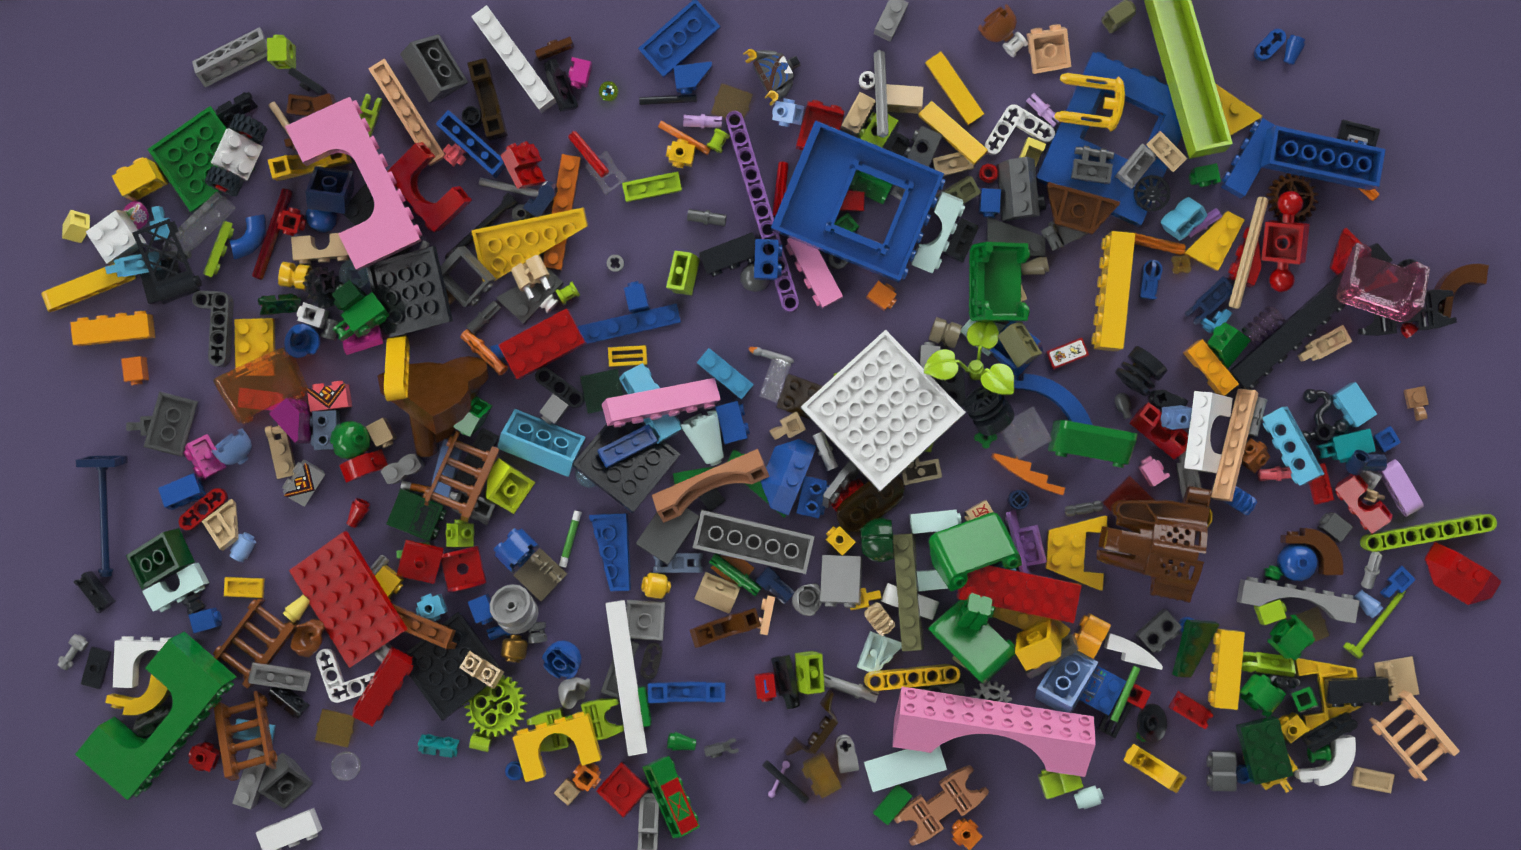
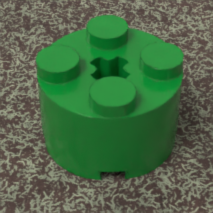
[1267,614,1315,660]
[1239,673,1286,718]

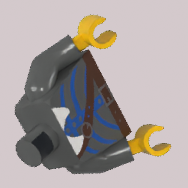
[743,49,801,105]

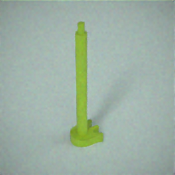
[1343,591,1406,659]

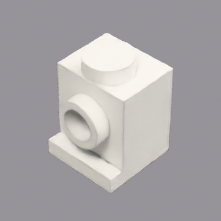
[297,302,330,329]

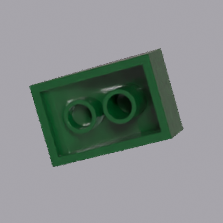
[126,528,195,590]

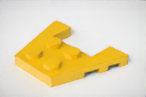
[1045,516,1107,591]
[1294,658,1362,733]

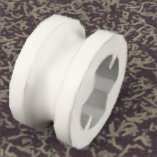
[859,71,875,90]
[540,294,559,313]

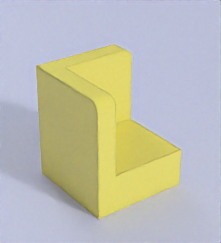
[1019,137,1046,167]
[62,210,90,243]

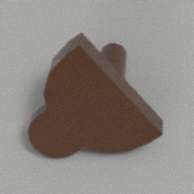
[377,356,488,457]

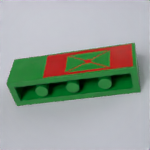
[642,756,700,838]

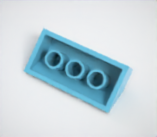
[497,409,586,477]

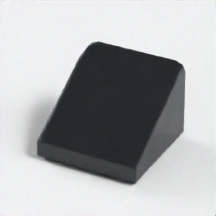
[699,488,726,512]

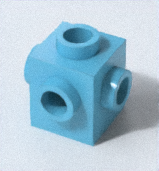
[416,593,448,621]

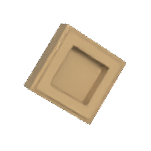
[554,778,581,806]

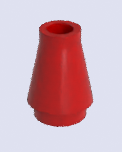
[346,498,370,528]

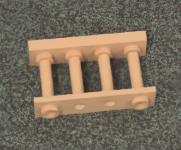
[1369,690,1460,781]

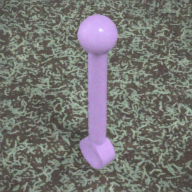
[768,760,790,798]

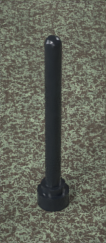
[445,192,519,259]

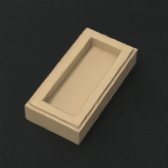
[1351,766,1395,794]

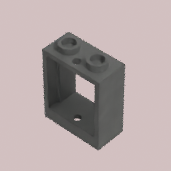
[441,246,496,308]

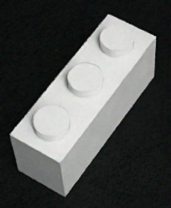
[256,808,322,850]

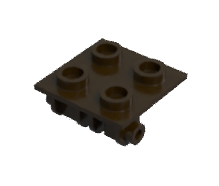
[776,374,823,420]

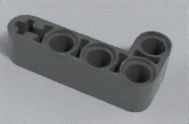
[192,291,234,367]

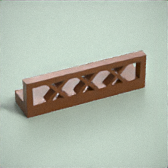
[393,604,457,649]

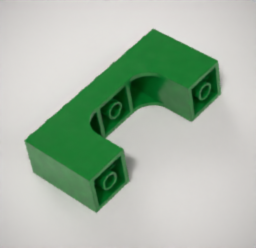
[75,631,236,800]

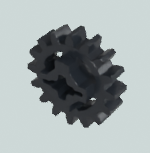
[303,266,342,309]

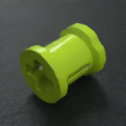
[707,128,730,153]
[555,281,580,305]

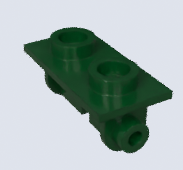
[258,293,301,315]

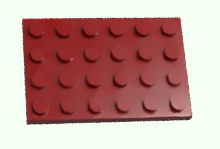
[289,531,408,668]

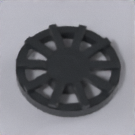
[1134,175,1170,212]

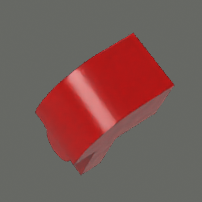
[339,449,388,483]

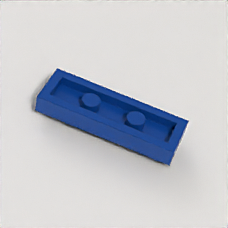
[597,424,658,468]

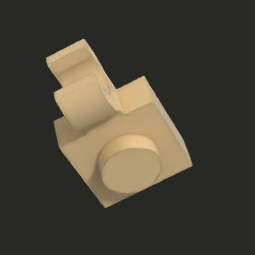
[770,412,806,440]

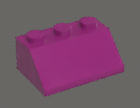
[269,398,313,444]

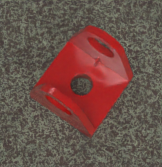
[441,546,487,592]

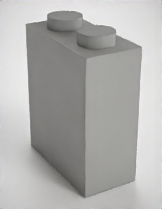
[820,555,862,608]

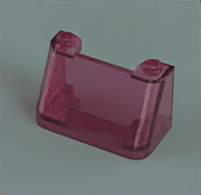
[1336,243,1430,322]

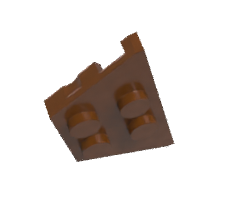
[1047,182,1120,235]

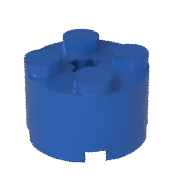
[494,528,539,573]

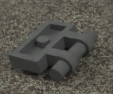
[1071,146,1114,184]

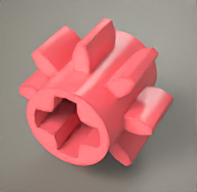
[443,143,467,167]

